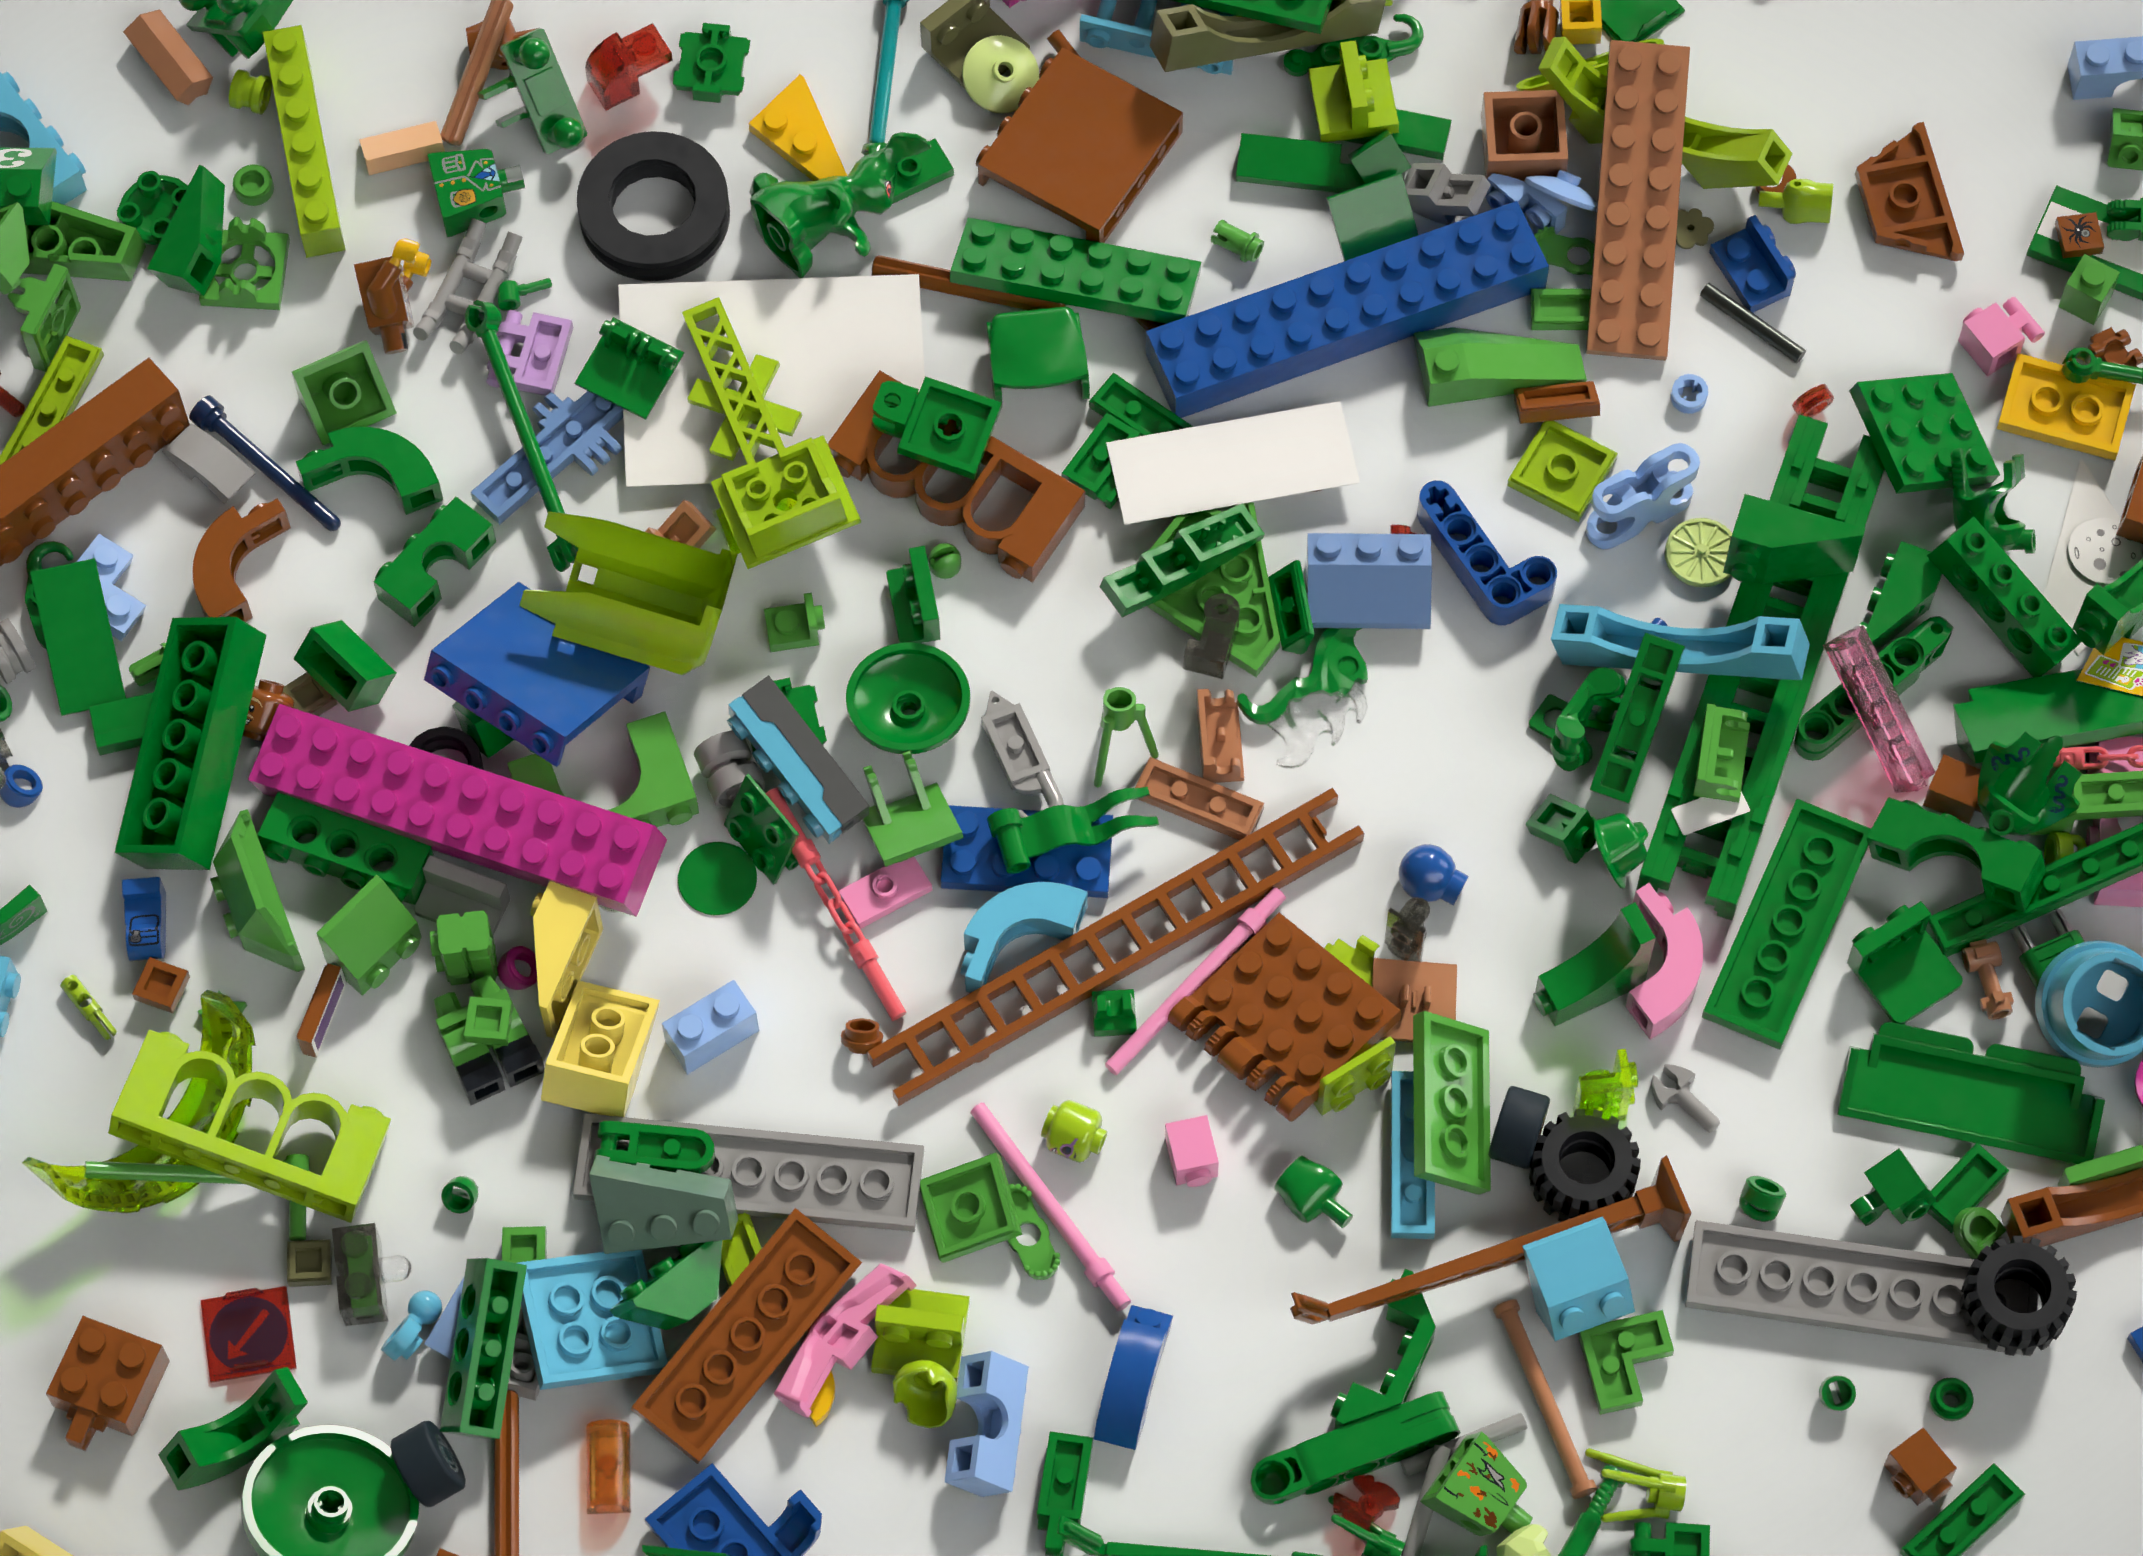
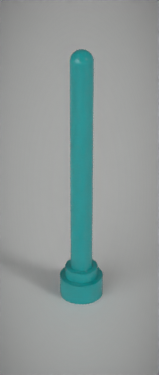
[869,0,909,143]

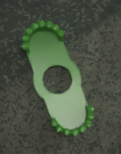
[1534,226,1594,275]
[1008,1184,1060,1280]

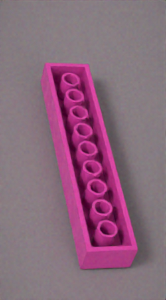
[248,704,667,917]

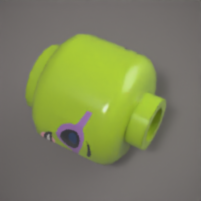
[1041,1100,1108,1163]

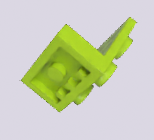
[1313,1036,1396,1116]

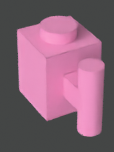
[1958,297,2045,376]

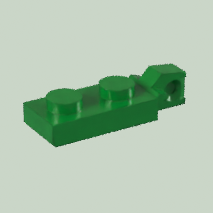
[1037,1431,1093,1556]

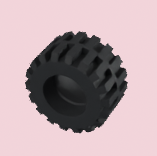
[1529,1109,1641,1222]
[1960,1236,2077,1356]

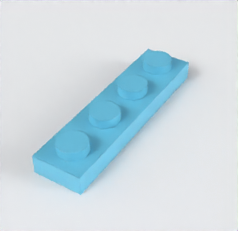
[1391,1071,1435,1239]

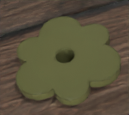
[1676,208,1714,249]

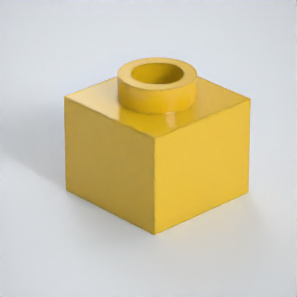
[1559,0,1602,45]

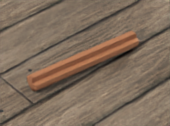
[440,0,513,146]

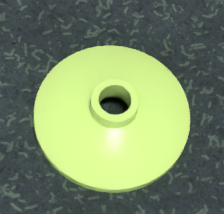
[962,35,1039,113]

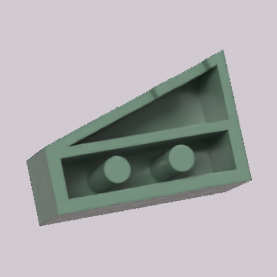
[589,1155,738,1254]

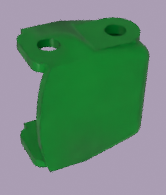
[986,307,1090,402]

